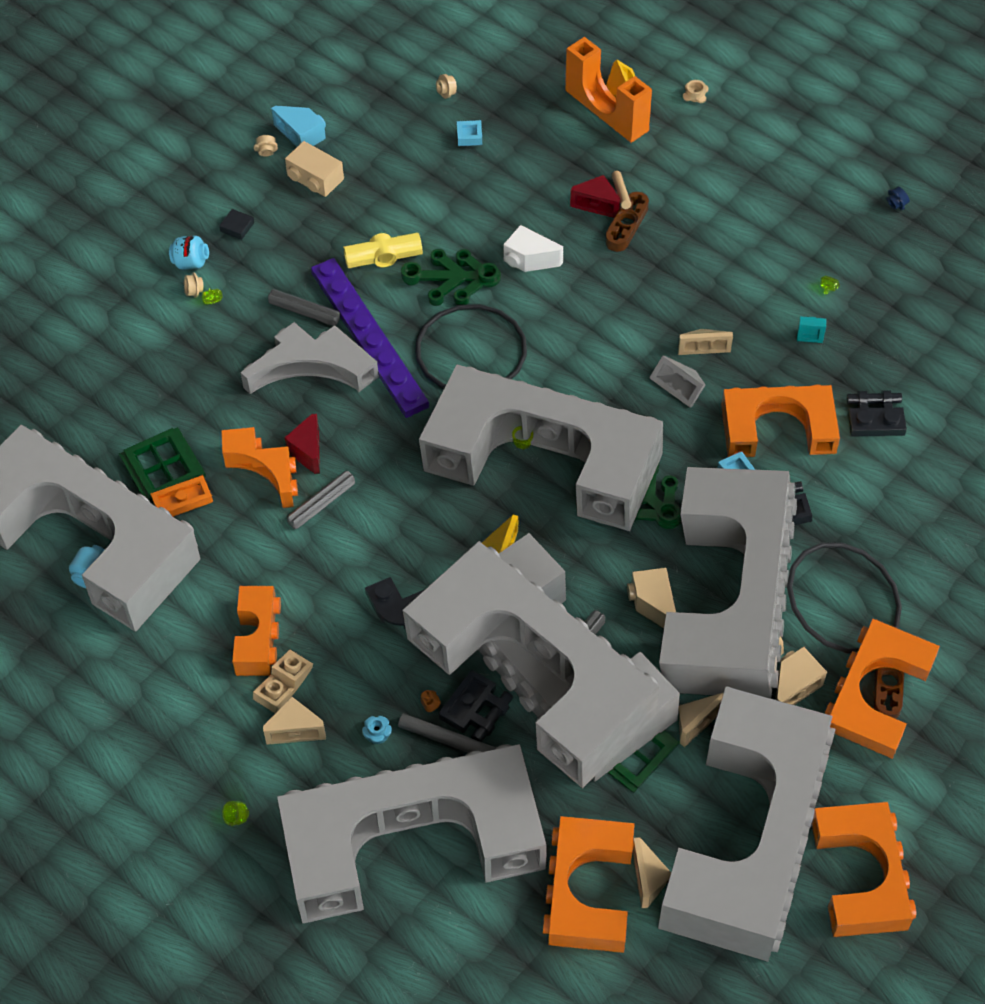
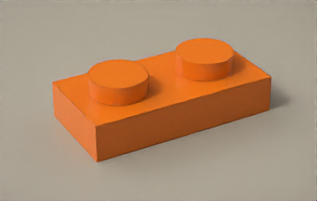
[151,475,213,517]

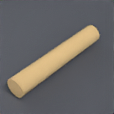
[611,171,631,209]

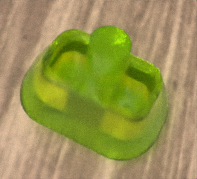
[821,275,840,295]
[202,289,223,305]

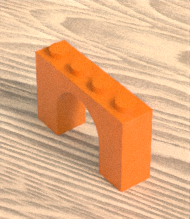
[565,37,652,143]
[721,385,840,457]
[825,619,940,759]
[812,802,916,937]
[543,816,634,953]

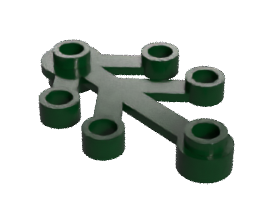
[401,249,501,306]
[634,463,682,529]

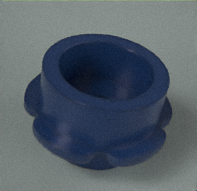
[887,186,910,210]

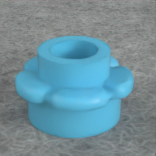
[362,716,392,744]

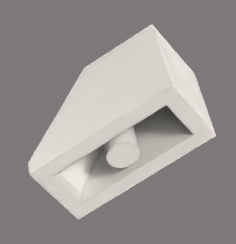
[504,225,563,272]

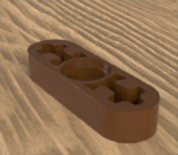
[606,192,649,252]
[873,667,904,719]

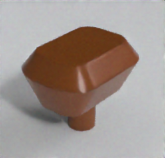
[421,690,441,712]

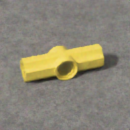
[343,233,423,268]

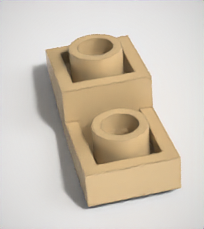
[253,650,313,714]

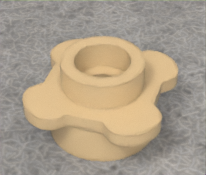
[683,80,708,103]

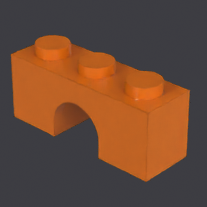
[232,586,281,676]

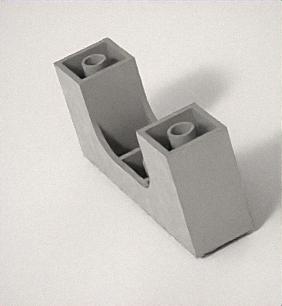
[419,365,663,531]
[0,425,201,632]
[659,467,797,699]
[477,533,680,781]
[403,541,659,788]
[658,686,836,962]
[277,744,546,923]

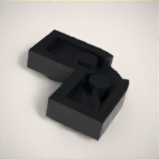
[365,577,426,629]

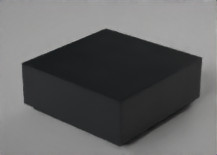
[219,209,255,240]

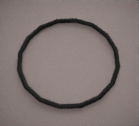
[416,304,527,389]
[787,543,902,654]

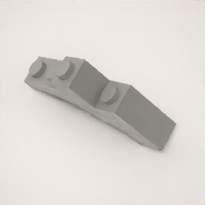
[240,322,379,394]

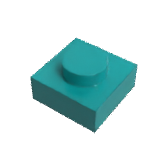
[797,316,826,343]

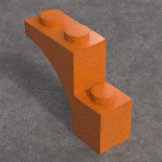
[222,427,298,508]

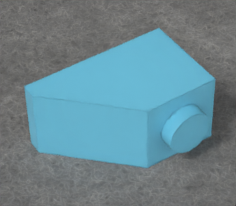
[271,106,326,147]

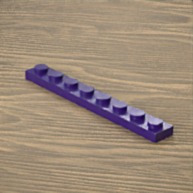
[311,258,429,418]

